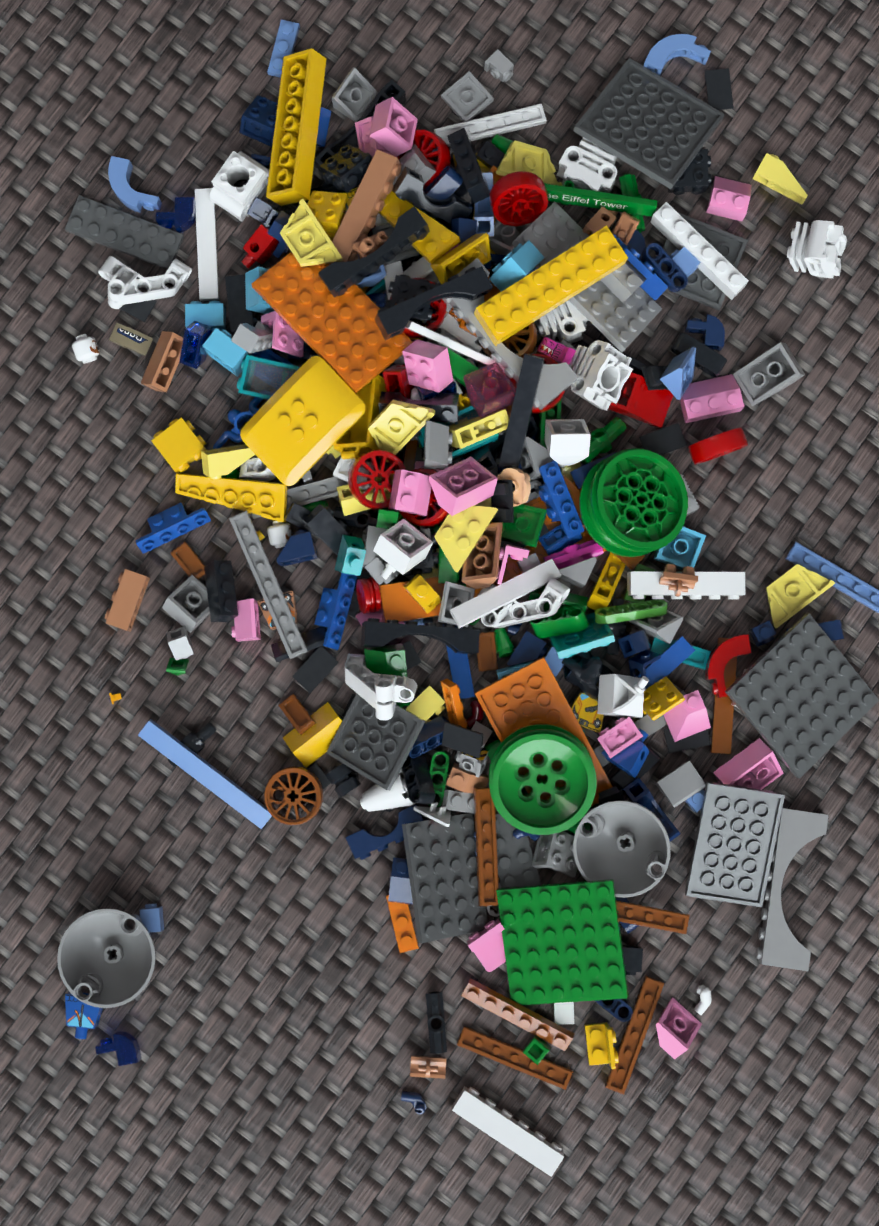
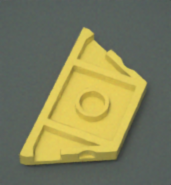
[496,140,562,186]
[280,199,343,267]
[368,400,435,462]
[434,506,498,573]
[766,564,835,629]

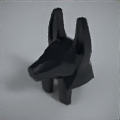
[561,651,614,701]

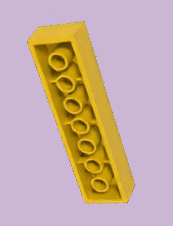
[266,48,327,206]
[474,225,628,346]

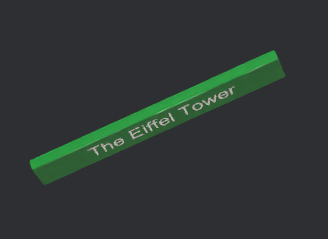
[544,183,658,217]

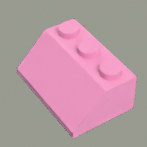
[680,374,744,423]
[429,457,498,516]
[713,738,784,790]

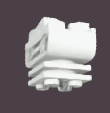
[556,137,617,193]
[209,151,269,222]
[787,220,847,278]
[534,300,589,344]
[426,313,482,363]
[569,340,633,411]

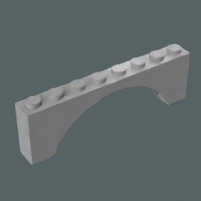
[442,258,578,410]
[756,808,828,971]

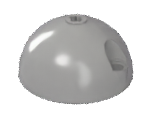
[573,800,670,898]
[57,909,156,1008]

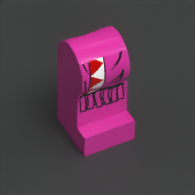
[537,337,576,365]

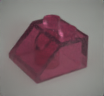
[464,362,516,418]

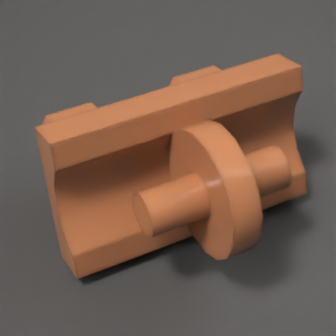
[352,231,388,259]
[659,564,698,597]
[410,1055,446,1079]

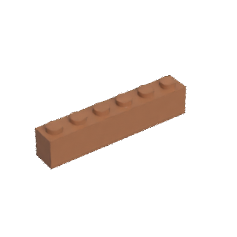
[332,149,402,262]

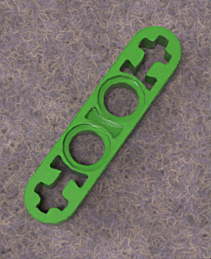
[595,599,667,624]

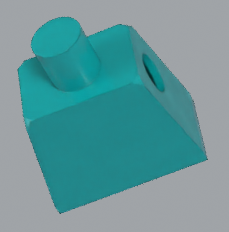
[335,535,366,576]

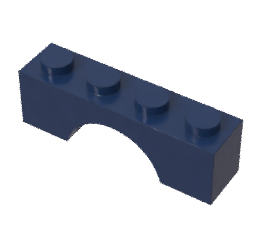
[346,804,424,860]

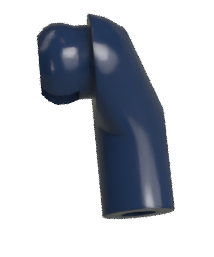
[513,828,540,841]
[401,1091,427,1114]

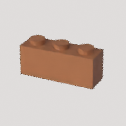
[141,331,188,393]
[105,569,150,632]

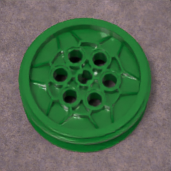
[579,448,688,557]
[489,724,597,835]

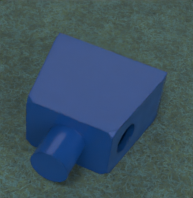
[602,728,649,778]

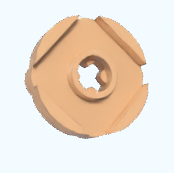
[497,467,531,507]

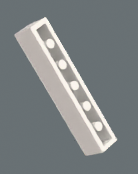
[650,202,749,300]
[627,571,745,600]
[452,1086,564,1177]

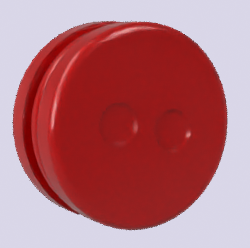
[356,577,381,614]

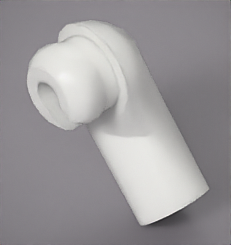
[694,985,712,1015]

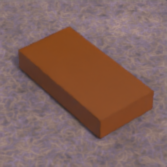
[171,541,205,580]
[477,632,498,672]
[278,694,316,735]

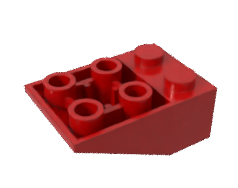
[608,372,673,428]

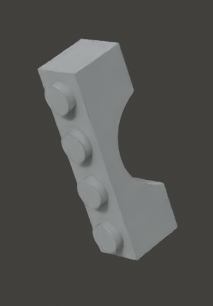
[231,320,273,353]

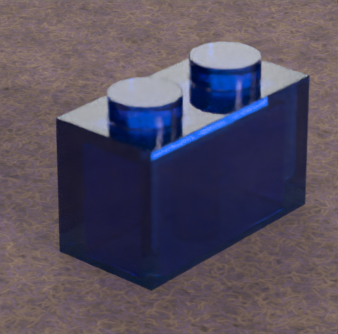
[179,321,212,369]

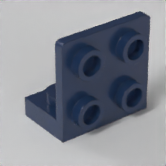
[240,95,278,147]

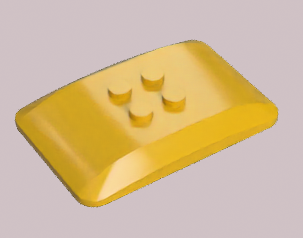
[240,356,366,486]

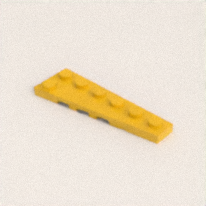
[379,191,461,264]
[175,473,287,522]

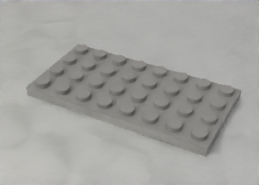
[512,202,662,353]

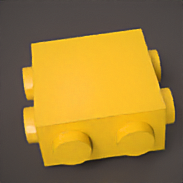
[151,417,207,473]

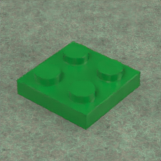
[501,504,547,547]

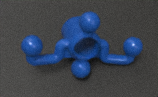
[213,390,274,449]

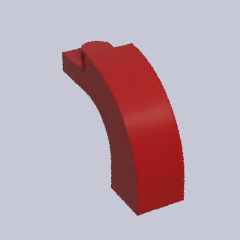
[705,634,751,698]

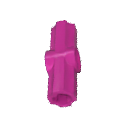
[544,540,604,570]

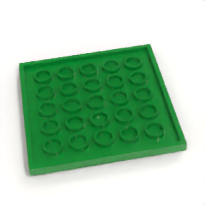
[496,879,629,1005]

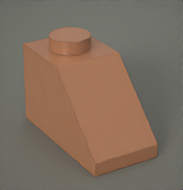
[446,762,489,794]

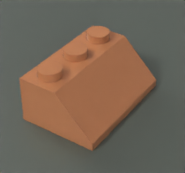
[461,522,503,589]

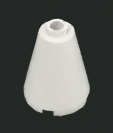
[360,768,415,812]

